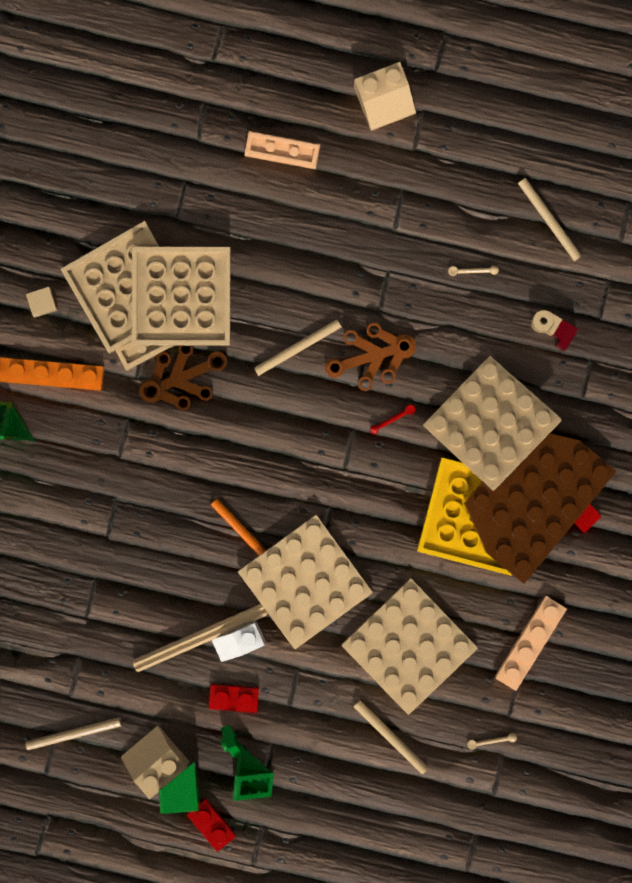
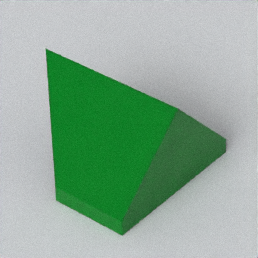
[0,402,35,441]
[233,745,274,801]
[158,762,200,814]

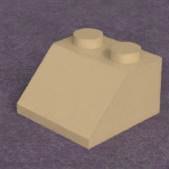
[354,62,416,131]
[121,725,189,800]

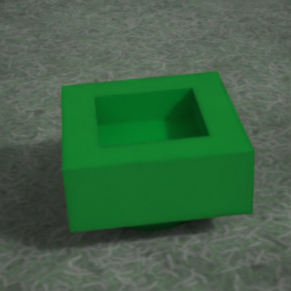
[220,725,243,758]

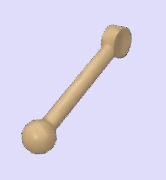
[448,265,499,276]
[467,733,517,750]

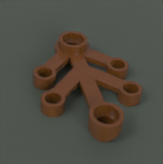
[139,346,228,411]

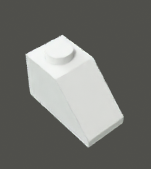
[212,621,266,662]

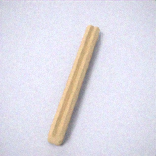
[133,604,268,672]

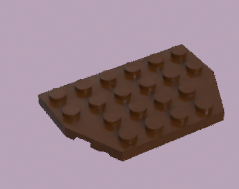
[464,433,616,584]

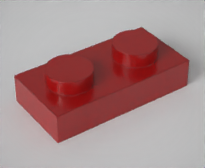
[209,684,259,713]
[187,798,236,852]

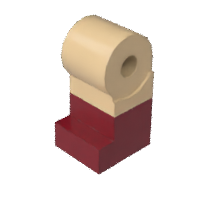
[531,310,579,351]

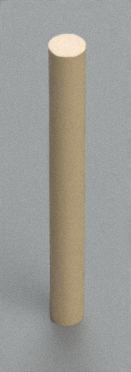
[518,178,582,261]
[254,319,341,376]
[353,700,428,774]
[25,717,122,750]

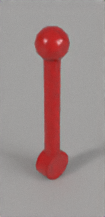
[370,405,415,434]

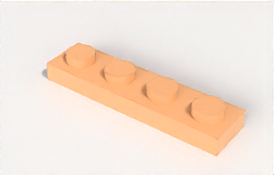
[495,595,567,691]

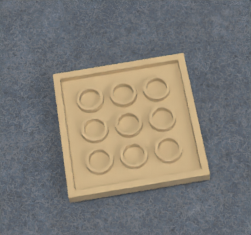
[61,221,160,354]
[132,247,231,346]
[423,356,562,491]
[238,514,373,649]
[341,578,478,715]

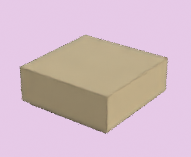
[26,287,58,318]

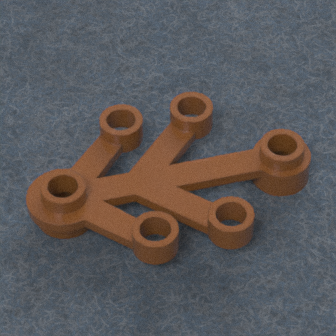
[325,323,416,391]

